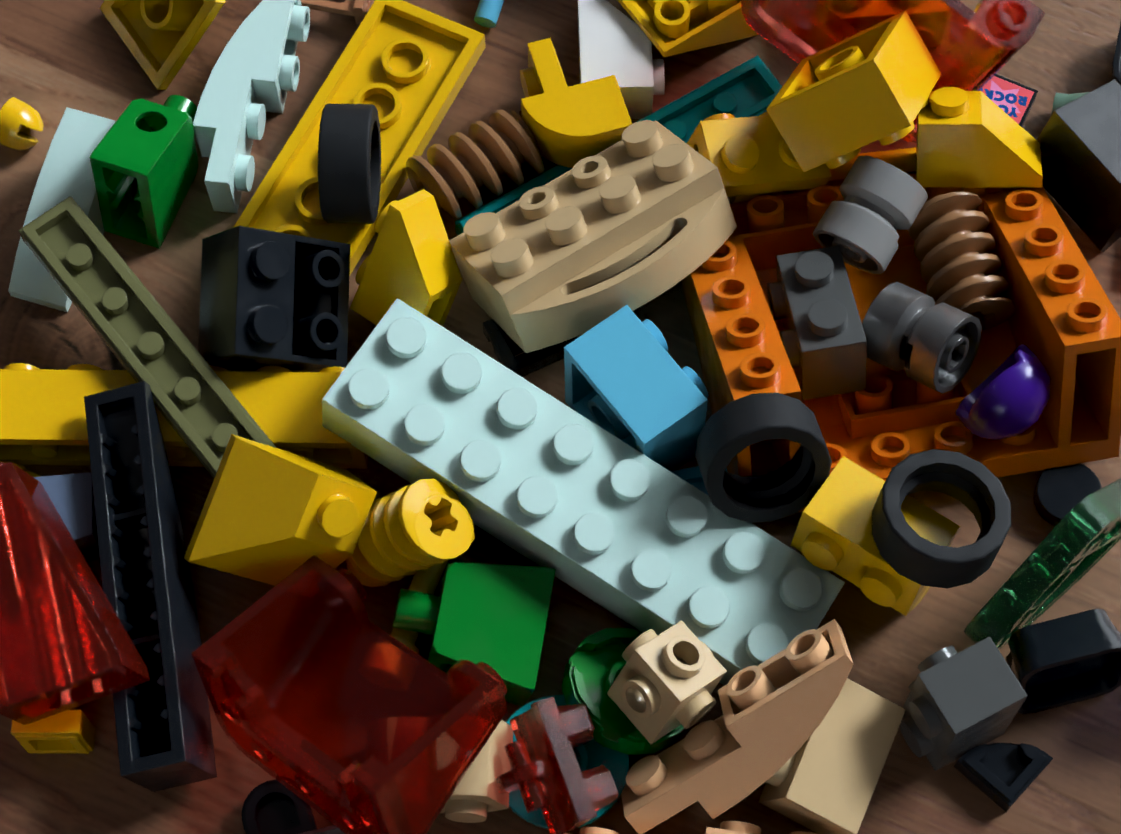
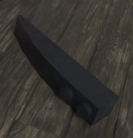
[84,381,217,792]

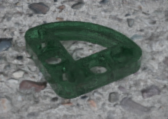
[964,478,1121,650]

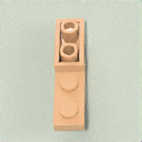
[621,619,854,834]

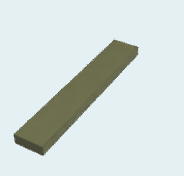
[18,196,277,479]

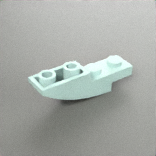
[193,0,310,214]

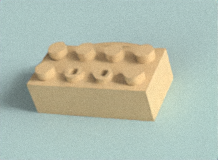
[449,120,737,353]

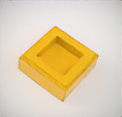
[11,710,95,754]

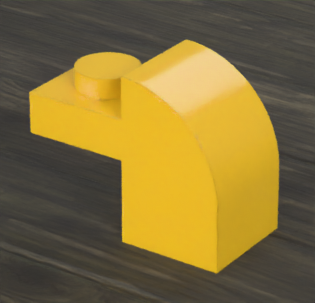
[520,37,632,168]

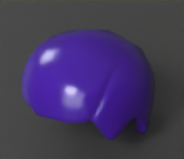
[955,344,1051,440]

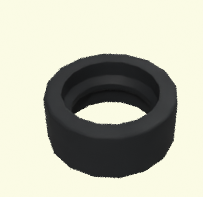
[318,104,381,224]
[695,393,832,523]
[872,449,1011,589]

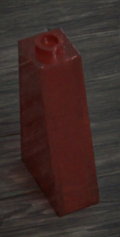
[0,462,150,725]

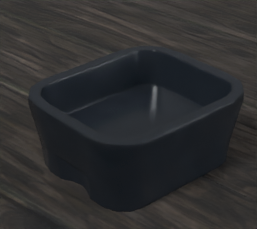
[1005,609,1121,714]

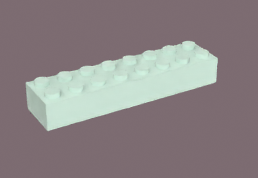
[322,298,845,686]

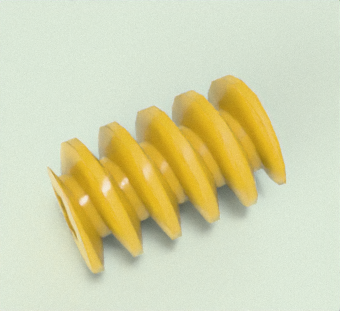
[346,478,475,587]

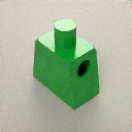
[89,95,199,249]
[392,562,556,706]

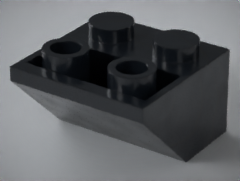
[198,226,350,370]

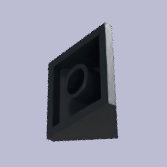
[1037,79,1121,252]

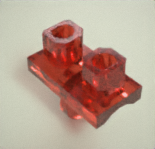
[495,696,619,834]

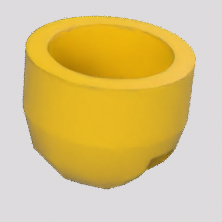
[0,97,44,150]

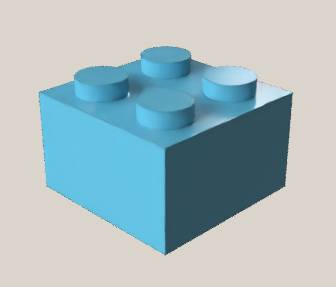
[564,305,709,471]

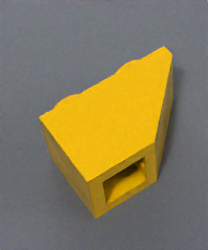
[350,189,462,327]

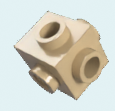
[607,620,727,744]

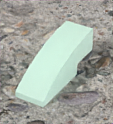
[8,107,116,313]

